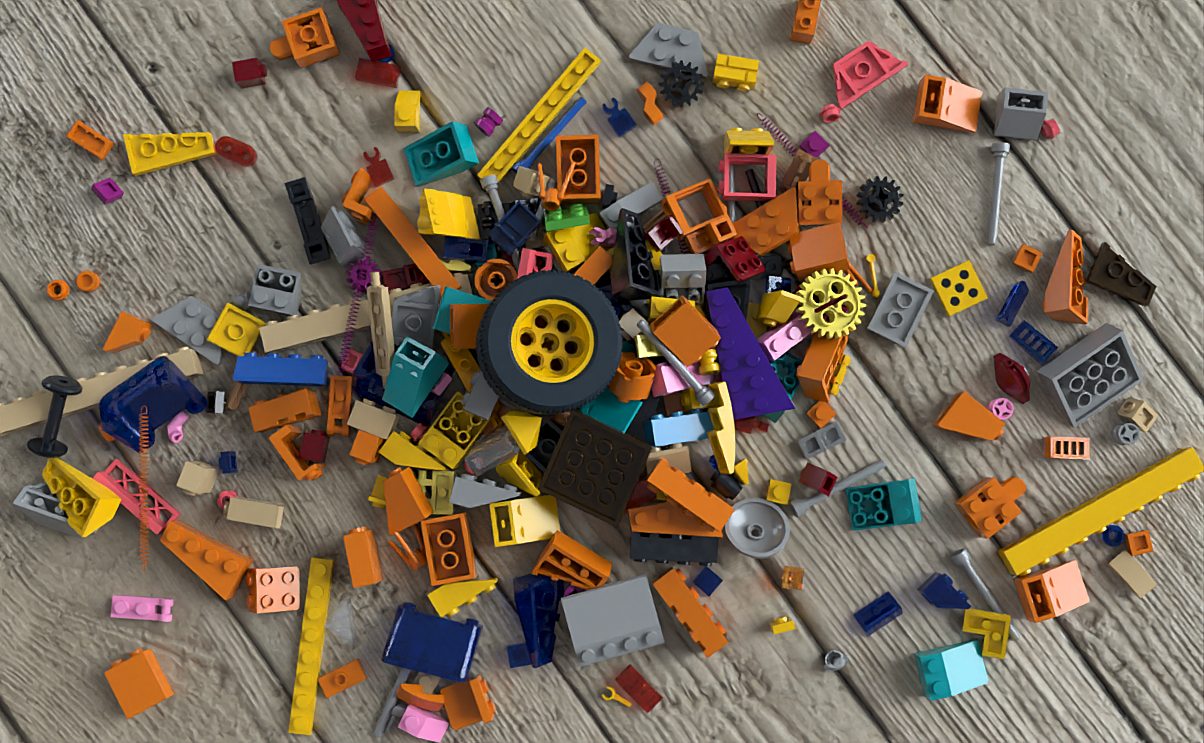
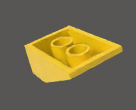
[724,128,774,155]
[542,213,610,273]

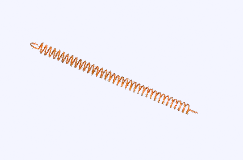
[139,405,149,571]

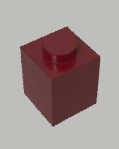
[232,58,268,89]
[299,429,330,462]
[798,462,838,497]

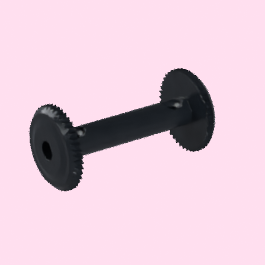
[27,375,83,458]

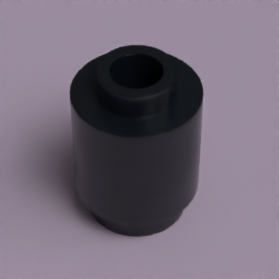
[710,470,743,500]

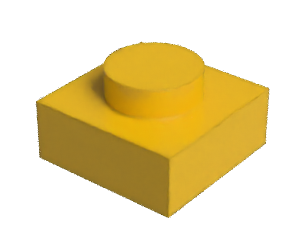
[765,479,792,505]
[769,616,796,635]

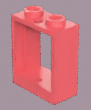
[718,153,776,202]

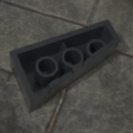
[629,531,719,566]

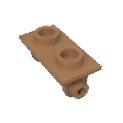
[779,149,817,192]

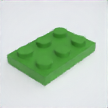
[545,203,590,231]

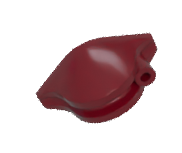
[993,353,1030,404]

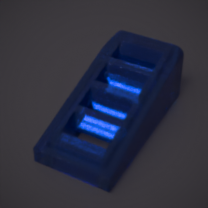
[1009,320,1058,366]

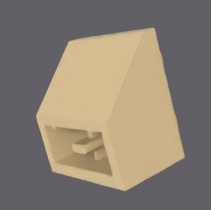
[645,443,691,476]

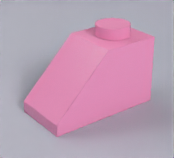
[398,705,450,743]

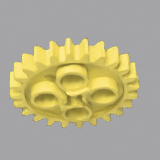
[795,268,866,339]

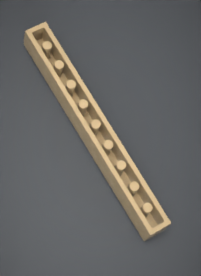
[259,272,474,354]
[0,347,204,437]

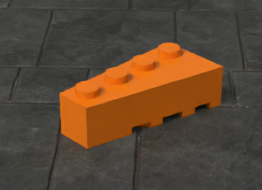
[644,458,735,533]
[627,494,723,537]
[160,520,254,601]
[652,567,728,658]

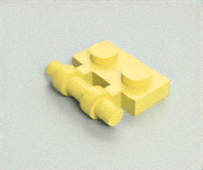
[417,470,455,515]

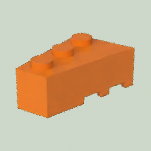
[796,331,848,403]
[248,388,322,433]
[531,530,612,590]

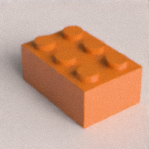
[556,134,601,205]
[421,512,478,586]

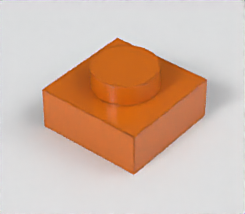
[1012,244,1043,273]
[805,401,836,429]
[1124,529,1154,556]

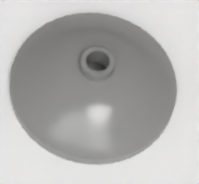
[724,498,790,559]

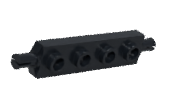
[705,254,793,286]

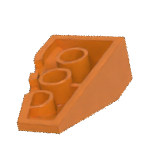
[1042,230,1088,325]

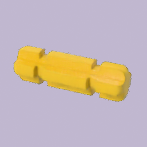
[827,354,851,396]

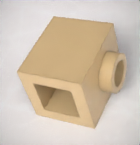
[513,166,550,198]
[619,308,651,343]

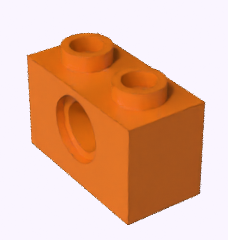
[790,0,821,44]
[349,430,387,465]

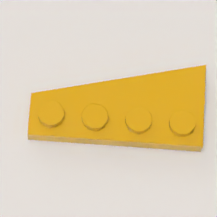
[123,132,217,176]

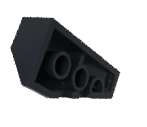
[611,208,662,301]

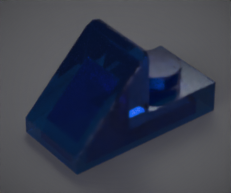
[443,236,488,264]

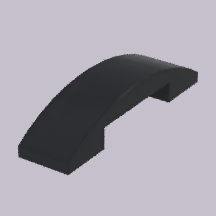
[284,177,331,265]

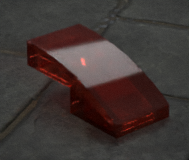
[615,664,663,713]

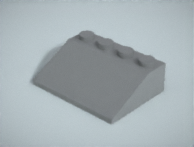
[1037,323,1144,428]
[561,574,665,667]

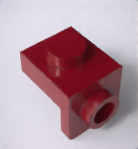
[644,216,683,252]

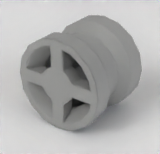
[1111,423,1140,445]

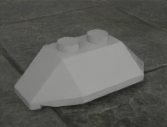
[13,482,99,538]

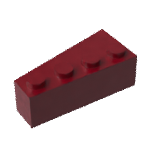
[336,0,392,62]

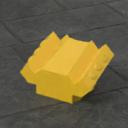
[417,188,480,240]

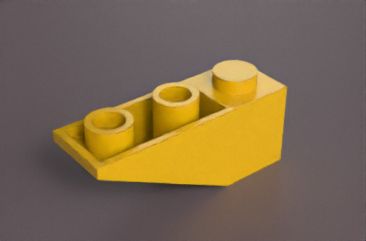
[379,430,449,471]
[427,578,499,618]

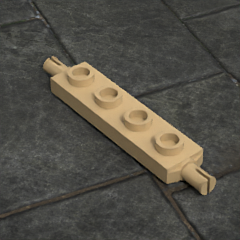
[367,272,395,389]

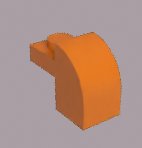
[684,216,738,254]

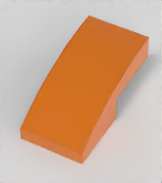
[396,683,444,711]

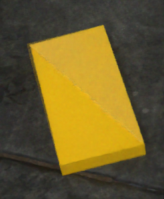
[501,409,542,455]

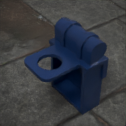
[488,201,541,256]

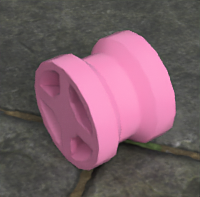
[987,398,1014,420]

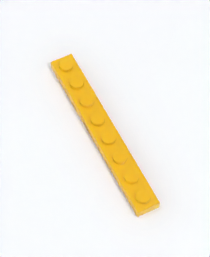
[477,47,601,186]
[288,557,334,735]

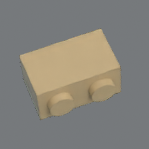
[347,398,400,439]
[176,461,220,496]

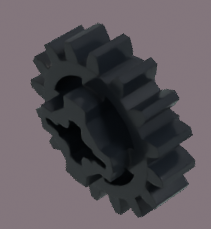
[659,60,704,108]
[856,176,904,223]

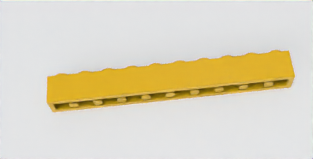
[998,447,1204,576]

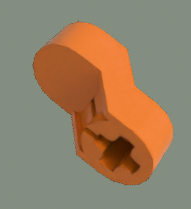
[636,81,664,126]

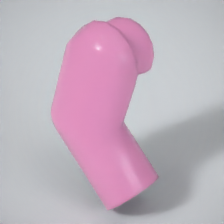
[167,411,189,443]

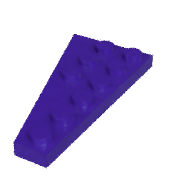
[706,287,795,420]

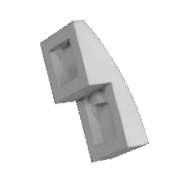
[797,421,847,459]

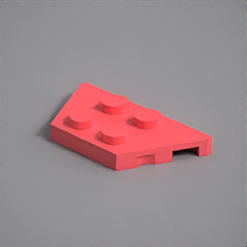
[832,41,908,110]

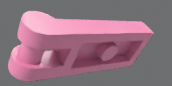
[111,595,174,622]

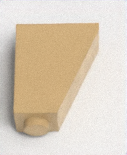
[223,496,284,529]

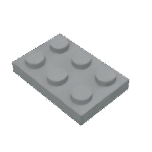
[866,272,934,348]

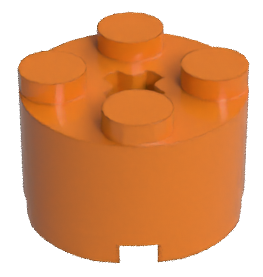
[475,259,518,301]
[608,352,656,402]

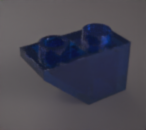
[917,572,971,609]

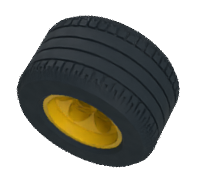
[476,270,623,415]

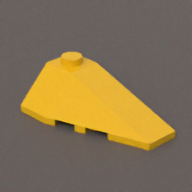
[42,458,122,537]

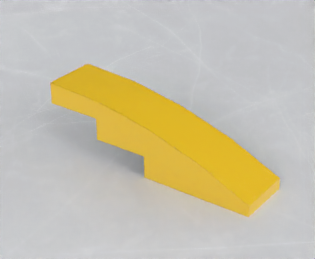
[707,382,735,474]

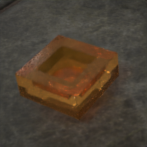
[782,566,805,590]

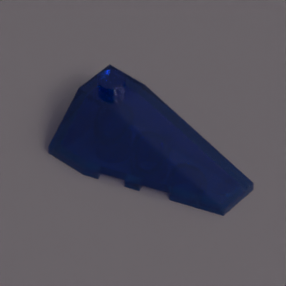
[513,573,564,668]

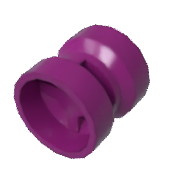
[474,107,503,137]

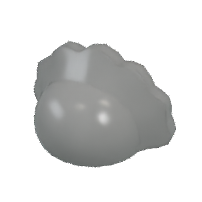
[230,291,251,311]
[823,650,850,672]

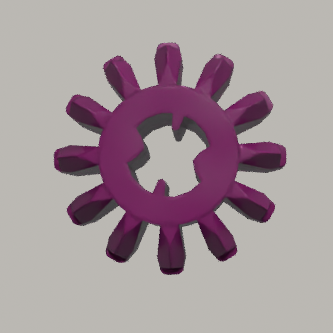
[346,258,382,294]

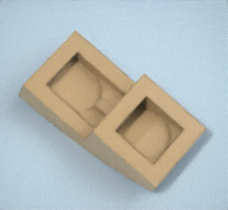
[1108,550,1157,599]

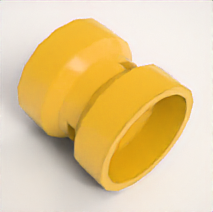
[699,349,721,375]

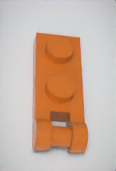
[327,375,354,437]

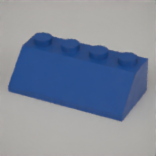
[233,353,328,387]

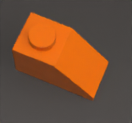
[102,311,152,353]

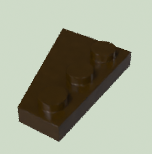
[1086,242,1157,307]

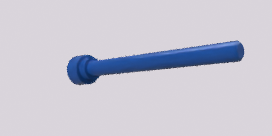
[512,97,586,174]

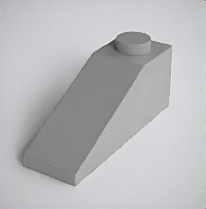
[599,182,663,229]

